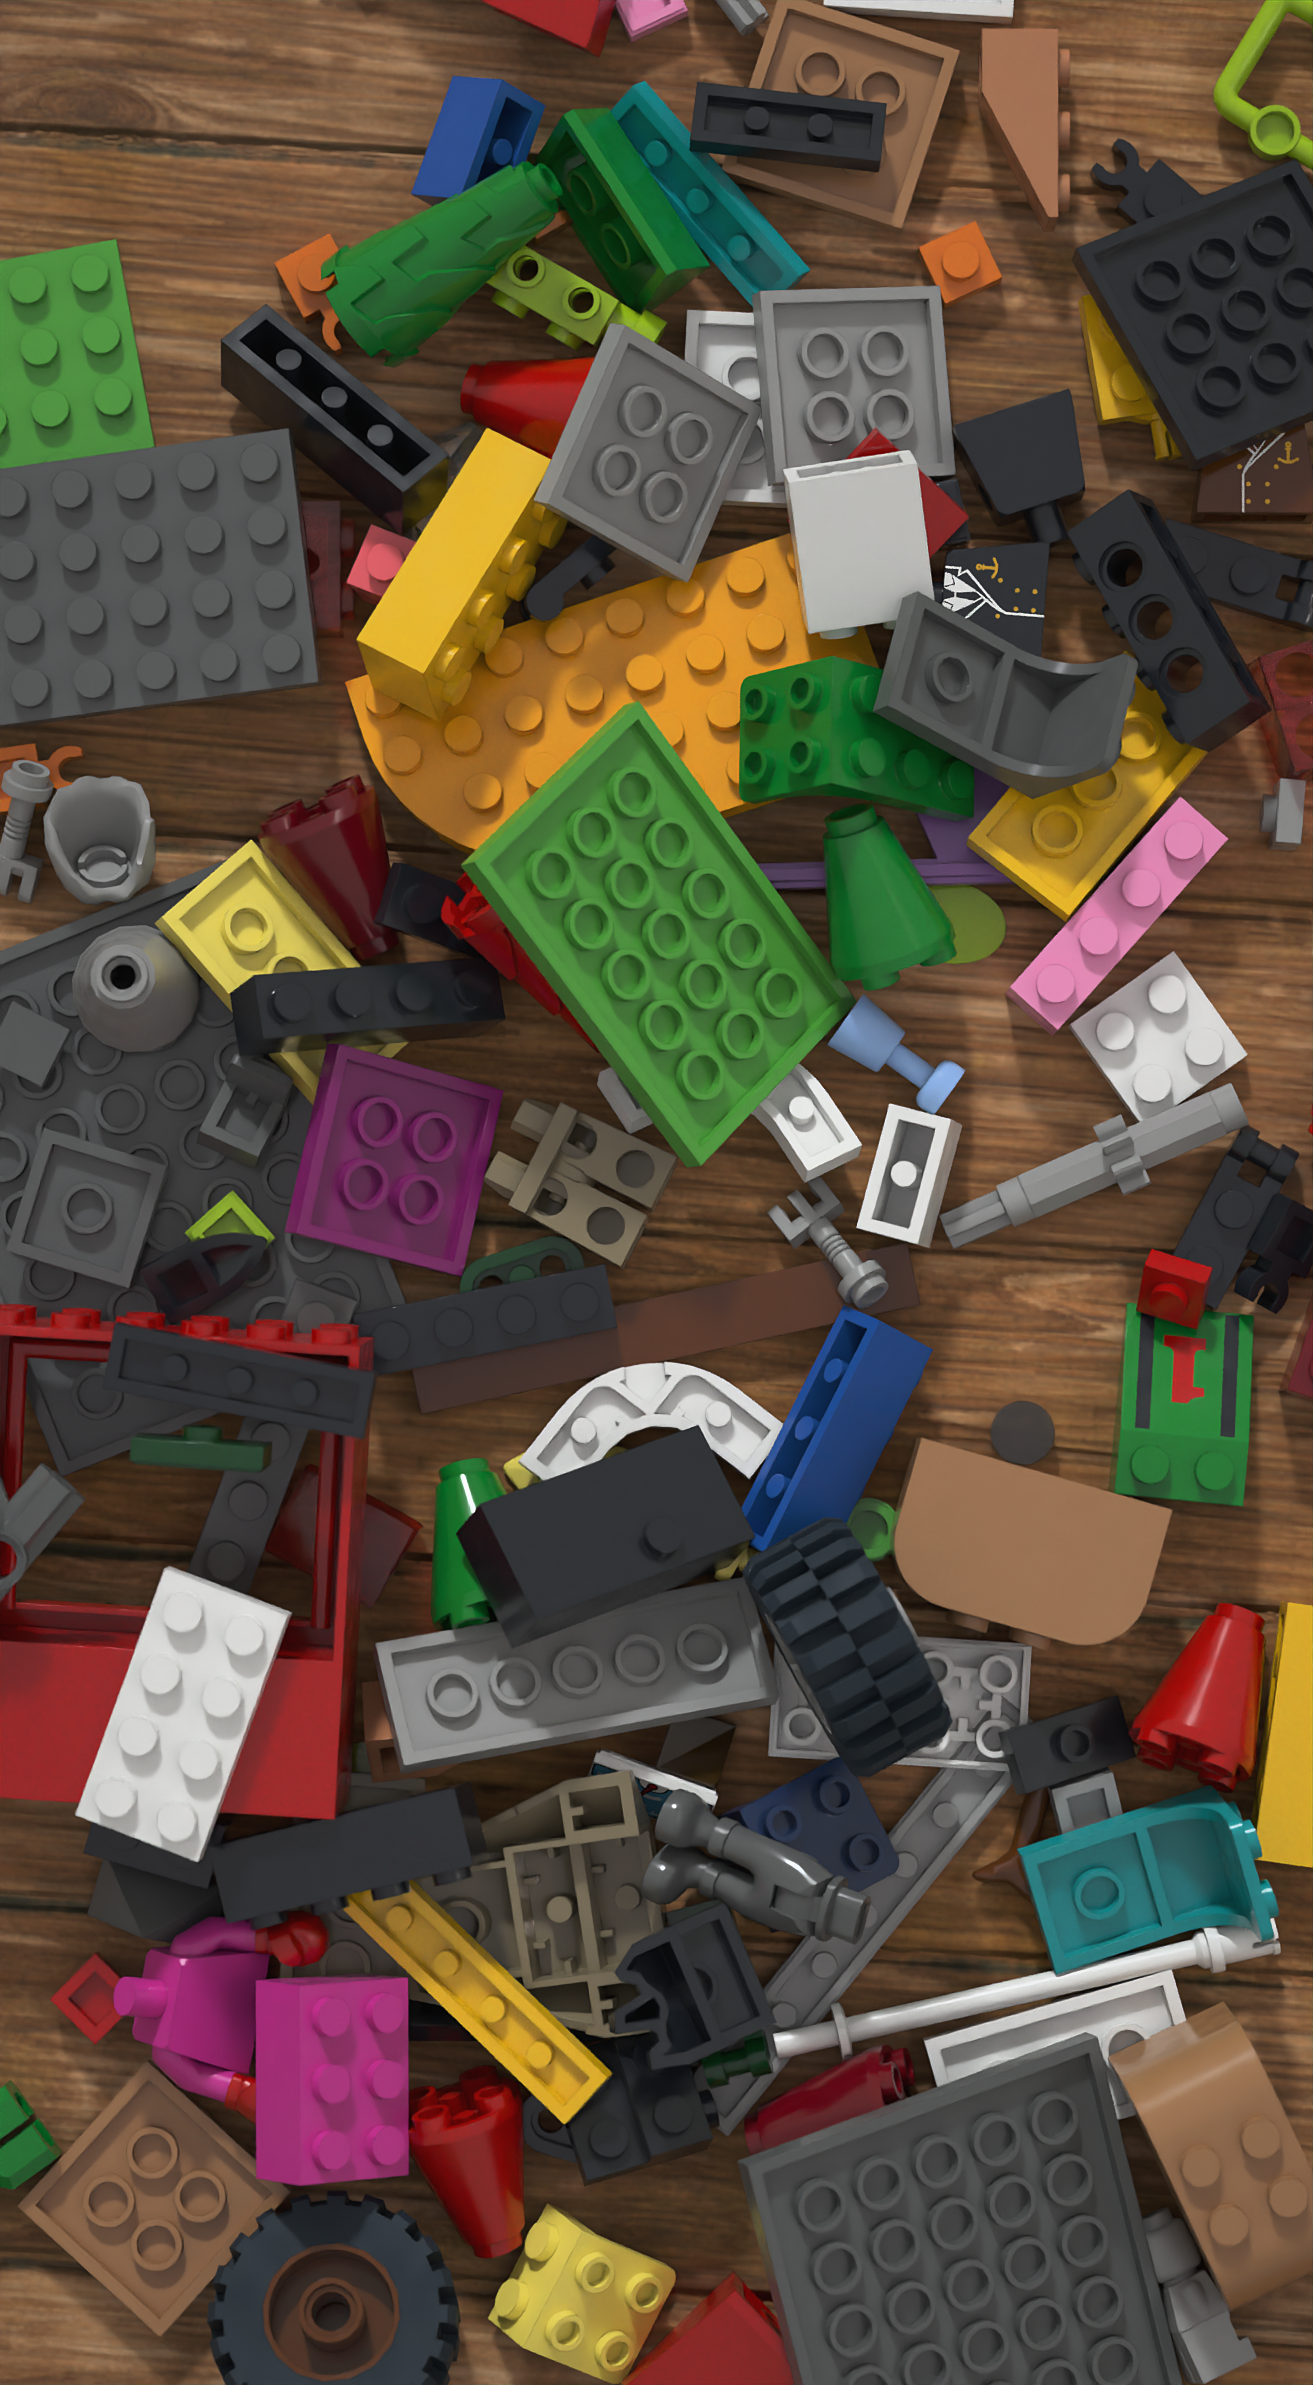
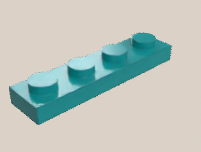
[610,81,810,307]

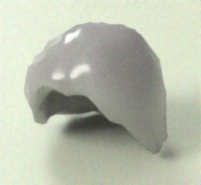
[43,775,156,905]

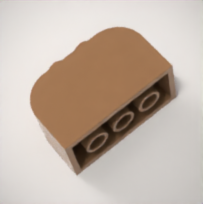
[890,1438,1173,1651]
[1108,2002,1313,2311]

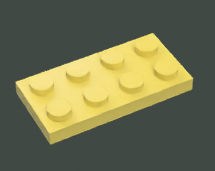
[154,840,409,1105]

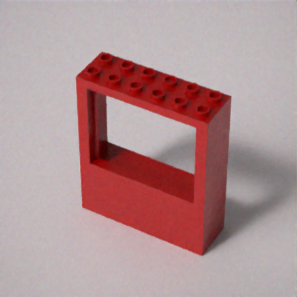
[0,1304,375,1820]

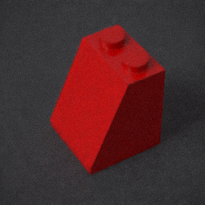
[622,2271,794,2385]

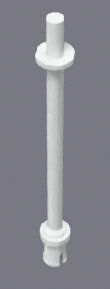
[773,1918,1281,2061]

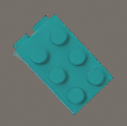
[1017,1785,1279,1974]

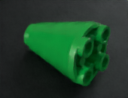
[822,802,957,991]
[430,1458,507,1631]

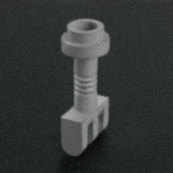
[0,760,53,904]
[766,1176,889,1309]

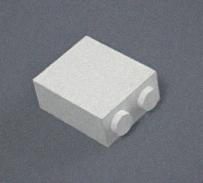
[782,450,935,639]

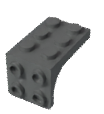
[873,591,1138,799]

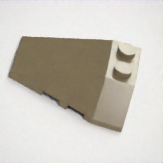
[403,1770,668,2038]

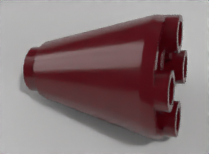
[257,774,401,961]
[744,2044,915,2156]

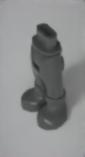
[642,1789,871,1945]

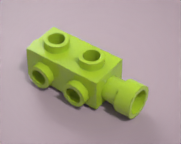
[486,245,668,351]

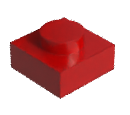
[1136,1249,1213,1330]
[50,1951,123,2045]

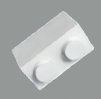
[856,1103,962,1248]

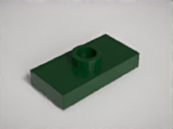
[130,1424,272,1473]

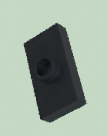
[998,1695,1136,1795]

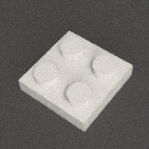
[1068,951,1248,1123]

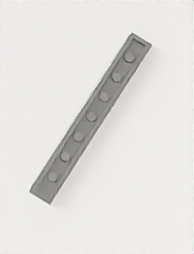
[693,1696,1033,2136]

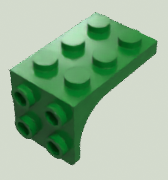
[739,656,975,822]

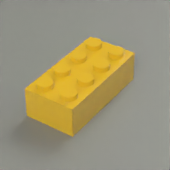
[356,428,568,722]

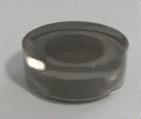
[990,1401,1055,1465]

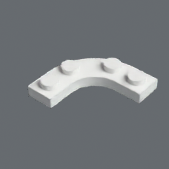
[597,1063,862,1183]
[518,1362,783,1481]

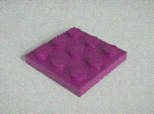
[285,1043,504,1277]

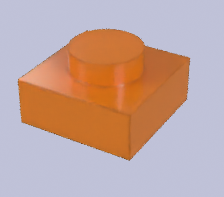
[917,221,1002,309]

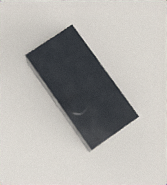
[456,1425,756,1648]

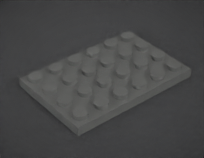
[0,428,323,729]

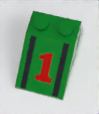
[1108,1303,1254,1506]

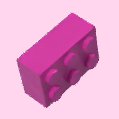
[256,1973,409,2186]

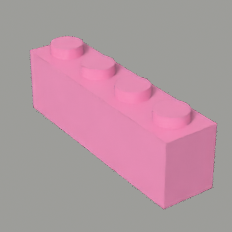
[1005,796,1228,1036]

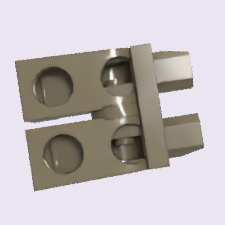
[483,1098,679,1270]

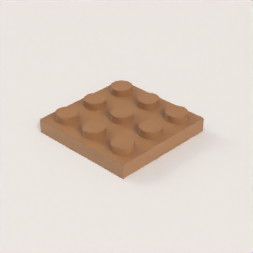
[722,0,960,235]
[17,2059,292,2337]

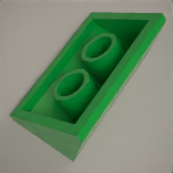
[532,108,710,314]

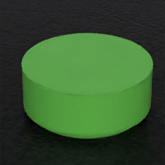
[846,1498,896,1562]

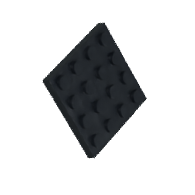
[1072,159,1313,472]

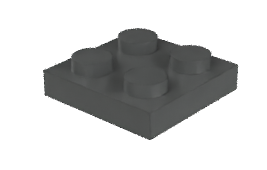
[6,1128,169,1289]

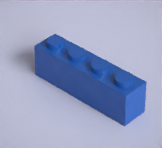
[741,1305,933,1551]

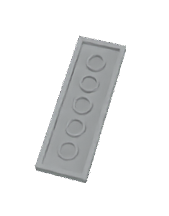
[372,1577,780,1774]

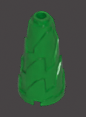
[321,161,562,368]

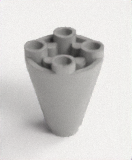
[72,925,200,1053]

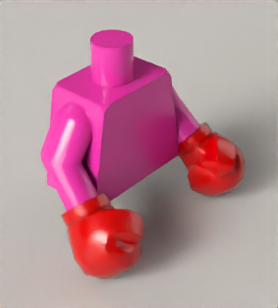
[113,1910,330,2124]

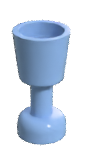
[827,994,965,1115]

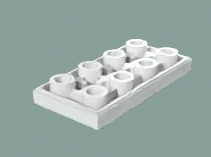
[768,1636,1032,1771]

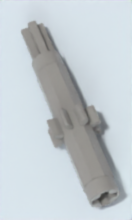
[939,1083,1249,1250]

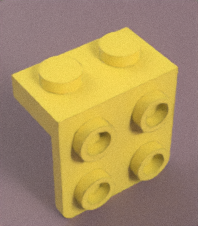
[488,2203,676,2384]

